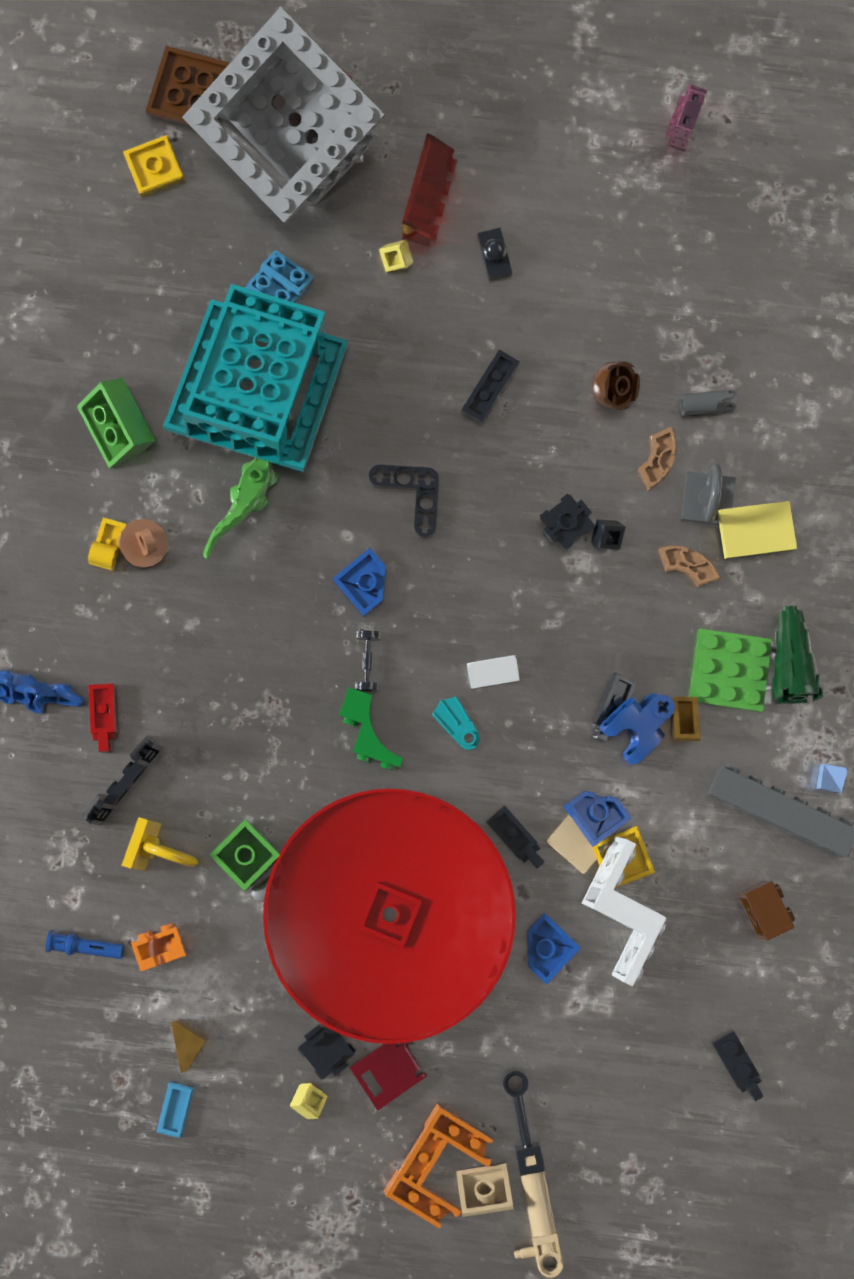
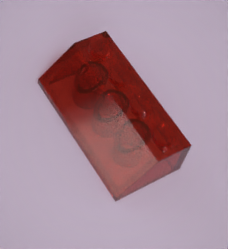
[402,133,458,247]

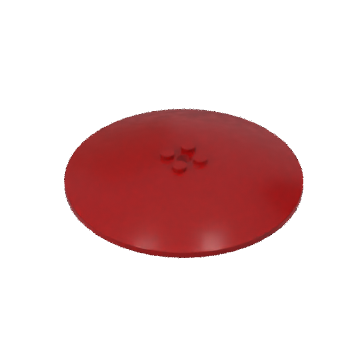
[263,788,516,1044]

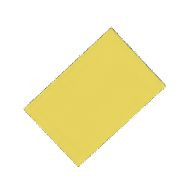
[717,501,797,559]

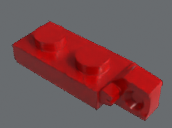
[88,683,117,753]

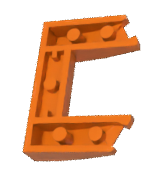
[384,1103,493,1228]

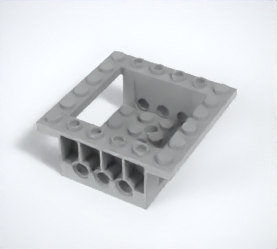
[182,7,386,223]

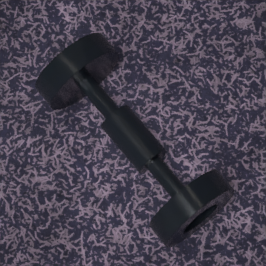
[354,630,381,692]

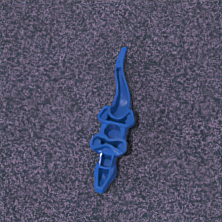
[0,670,84,714]

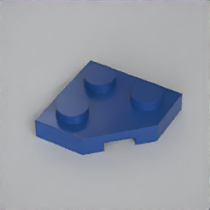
[332,548,386,617]
[564,791,632,847]
[527,913,581,985]

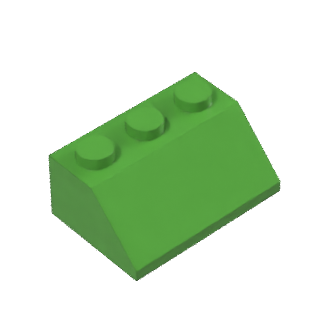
[77,378,156,469]

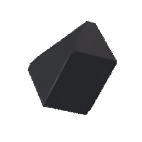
[592,519,626,549]

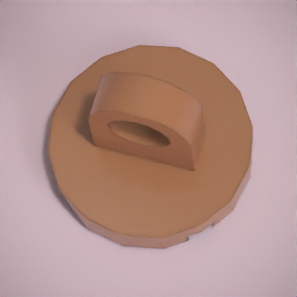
[118,519,168,568]

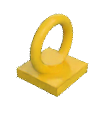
[122,817,198,871]

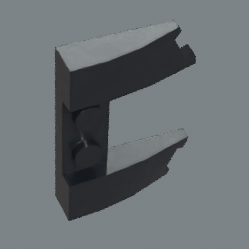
[83,735,163,825]

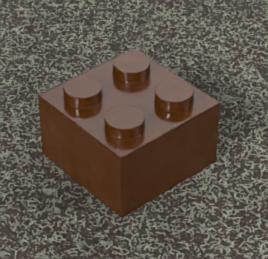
[737,881,795,941]

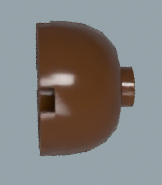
[592,361,640,410]

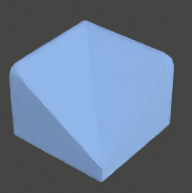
[816,764,848,793]

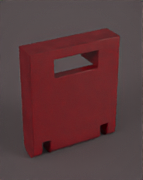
[349,1043,427,1111]

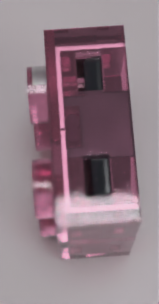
[666,84,707,152]

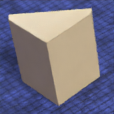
[456,1163,514,1217]

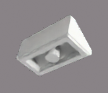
[467,655,520,689]

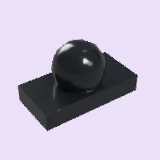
[477,227,512,280]

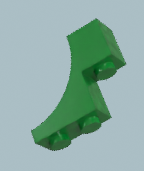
[339,687,403,771]

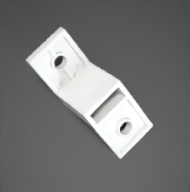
[582,836,667,987]

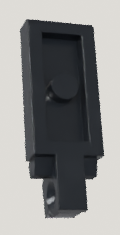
[592,672,637,742]
[486,805,545,869]
[711,1030,764,1102]

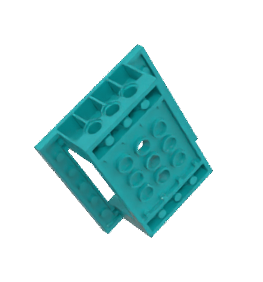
[163,284,348,472]

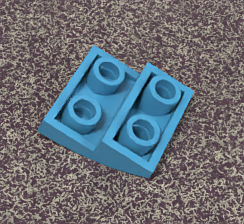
[246,249,314,303]

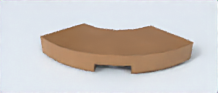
[638,426,677,491]
[658,546,721,587]

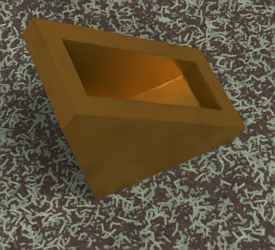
[671,697,701,741]
[171,1020,208,1073]

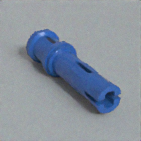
[45,930,124,959]

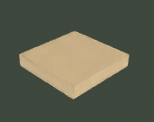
[546,815,613,874]

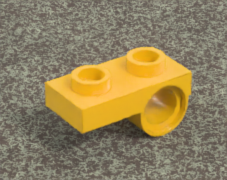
[88,517,127,572]

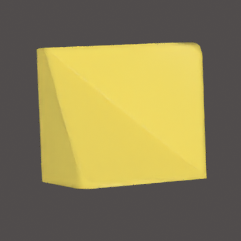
[379,240,413,272]
[290,1083,328,1119]

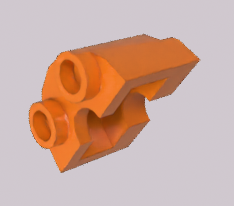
[131,922,187,972]

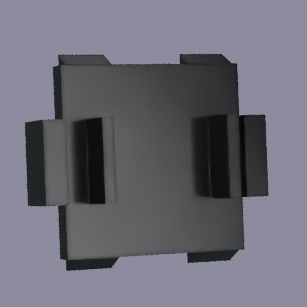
[539,494,595,550]
[297,1024,356,1080]

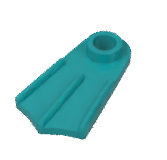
[432,696,480,750]

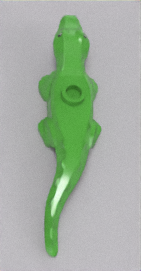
[203,458,279,560]

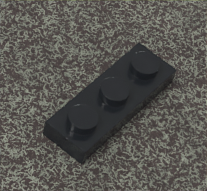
[461,349,520,424]

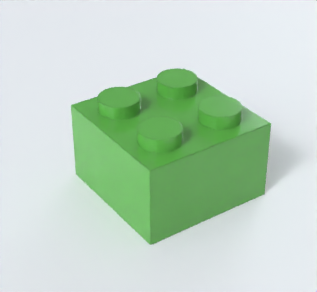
[209,819,280,891]

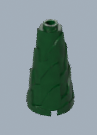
[772,606,824,704]

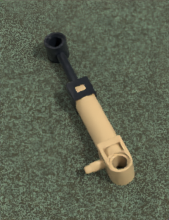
[502,1068,563,1278]

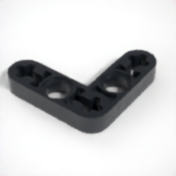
[369,465,439,539]

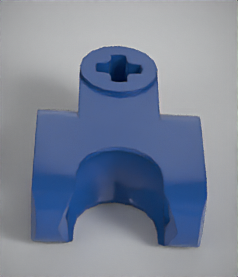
[600,693,675,765]

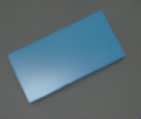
[157,1081,195,1138]

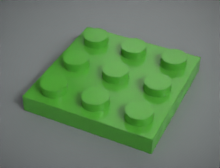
[689,628,772,712]

